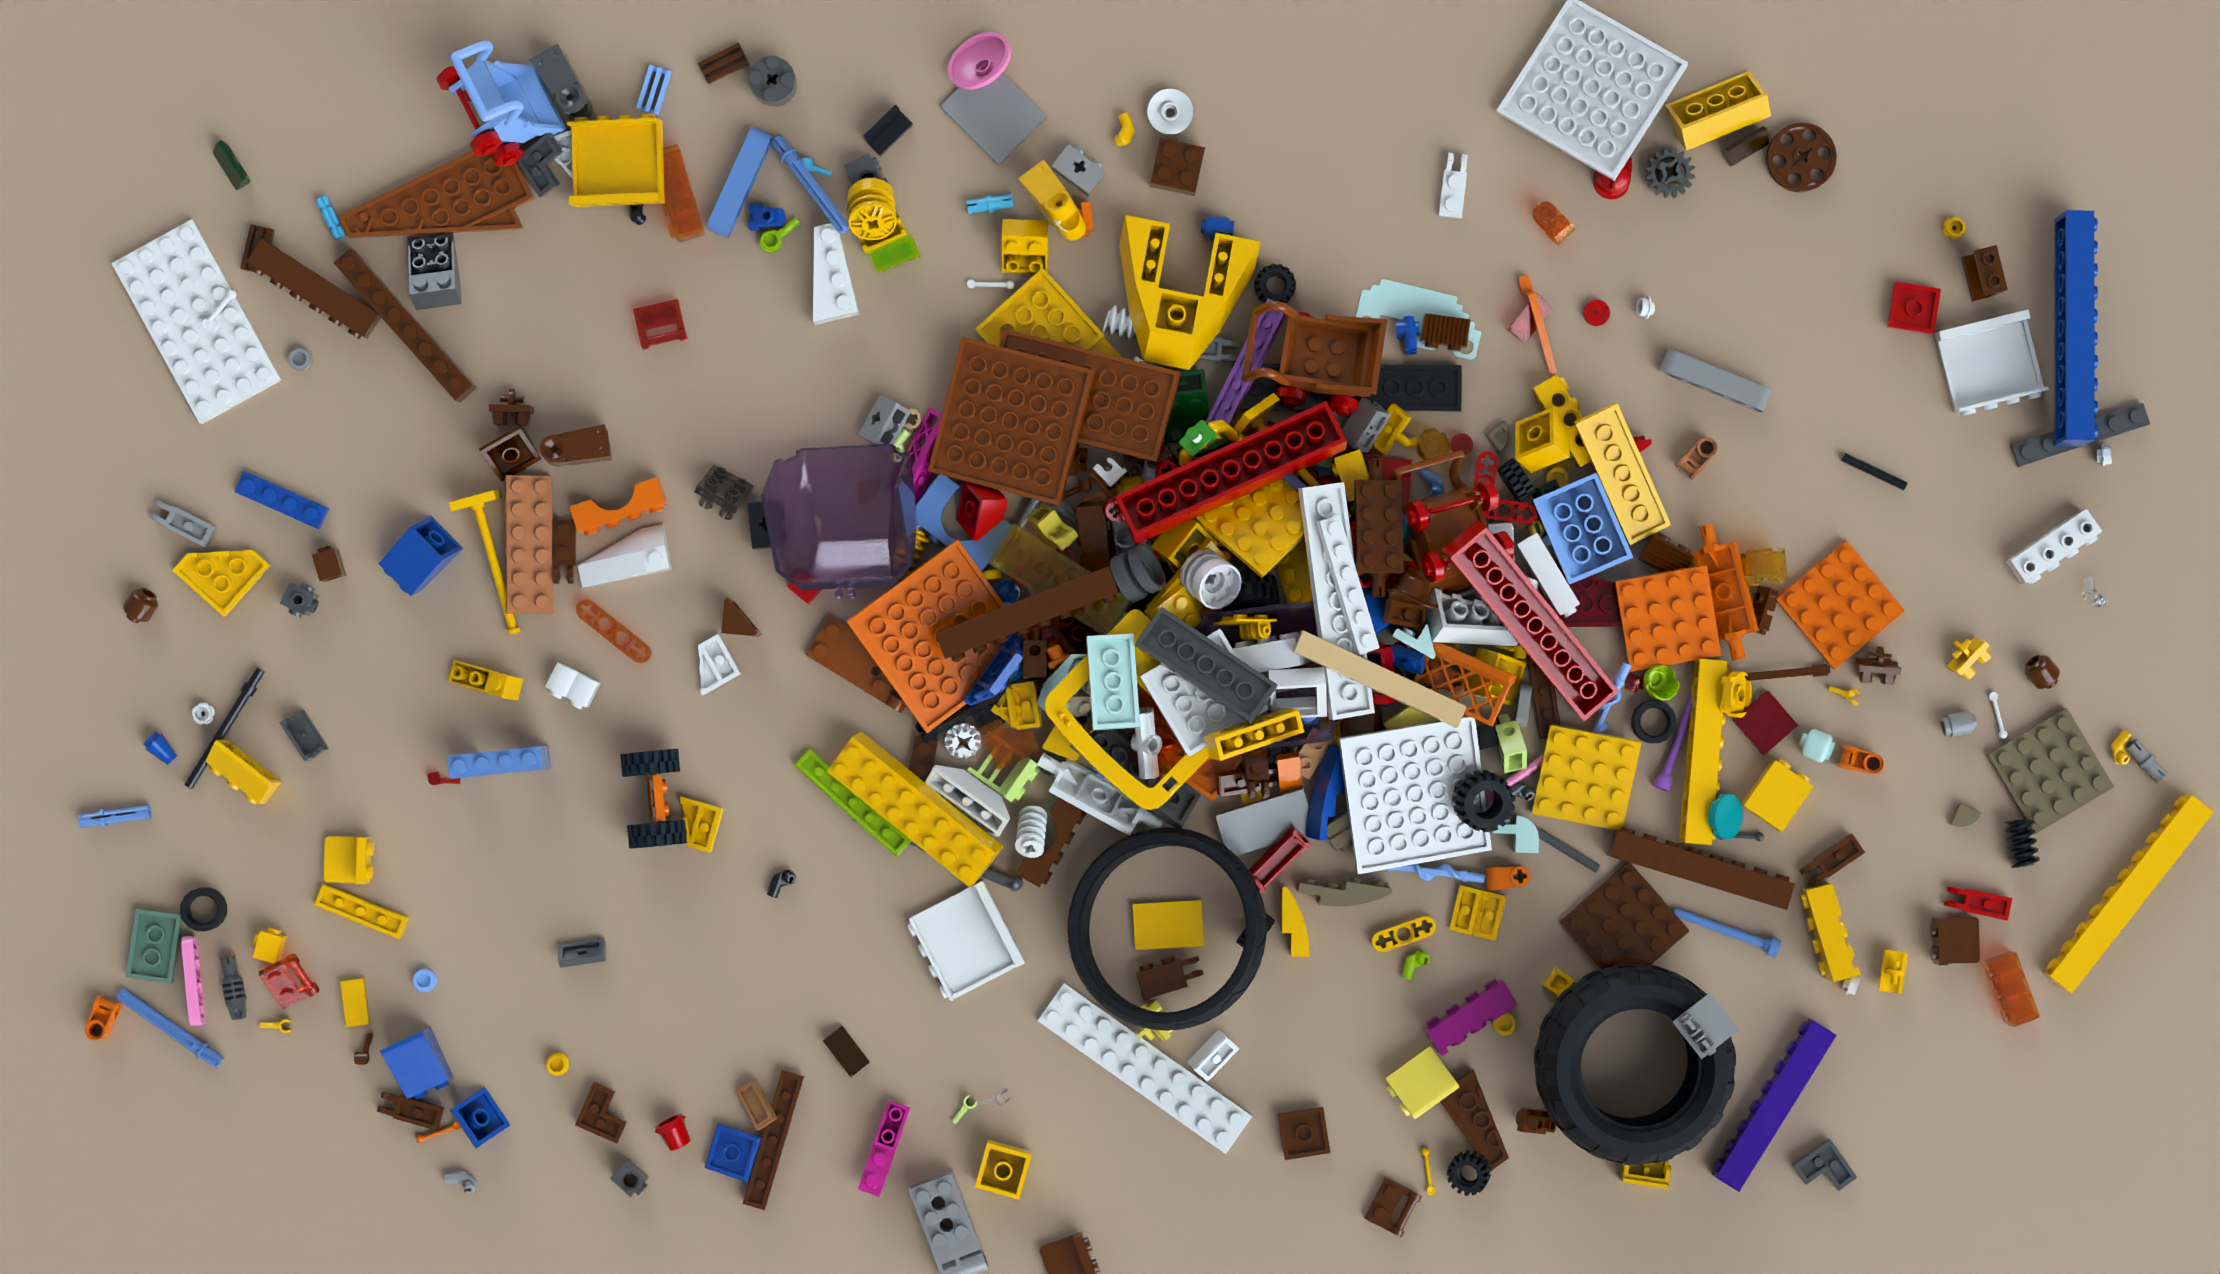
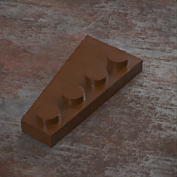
[1440,1069,1509,1171]

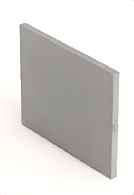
[940,73,1047,165]

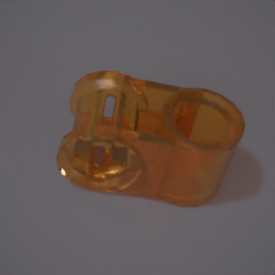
[1532,202,1575,245]

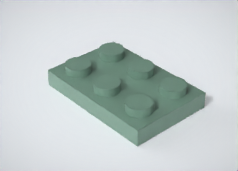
[126,908,183,984]

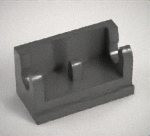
[280,710,329,761]

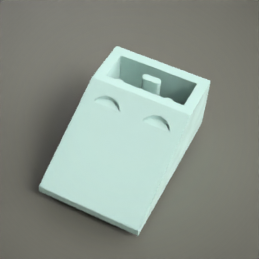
[1037,654,1091,717]

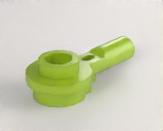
[759,217,800,253]

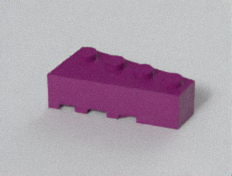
[1423,979,1518,1056]

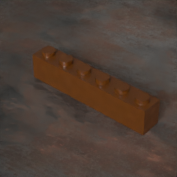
[246,238,381,339]

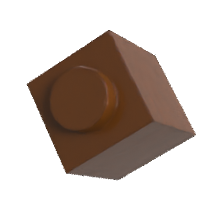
[312,546,347,582]

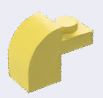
[1026,502,1079,551]

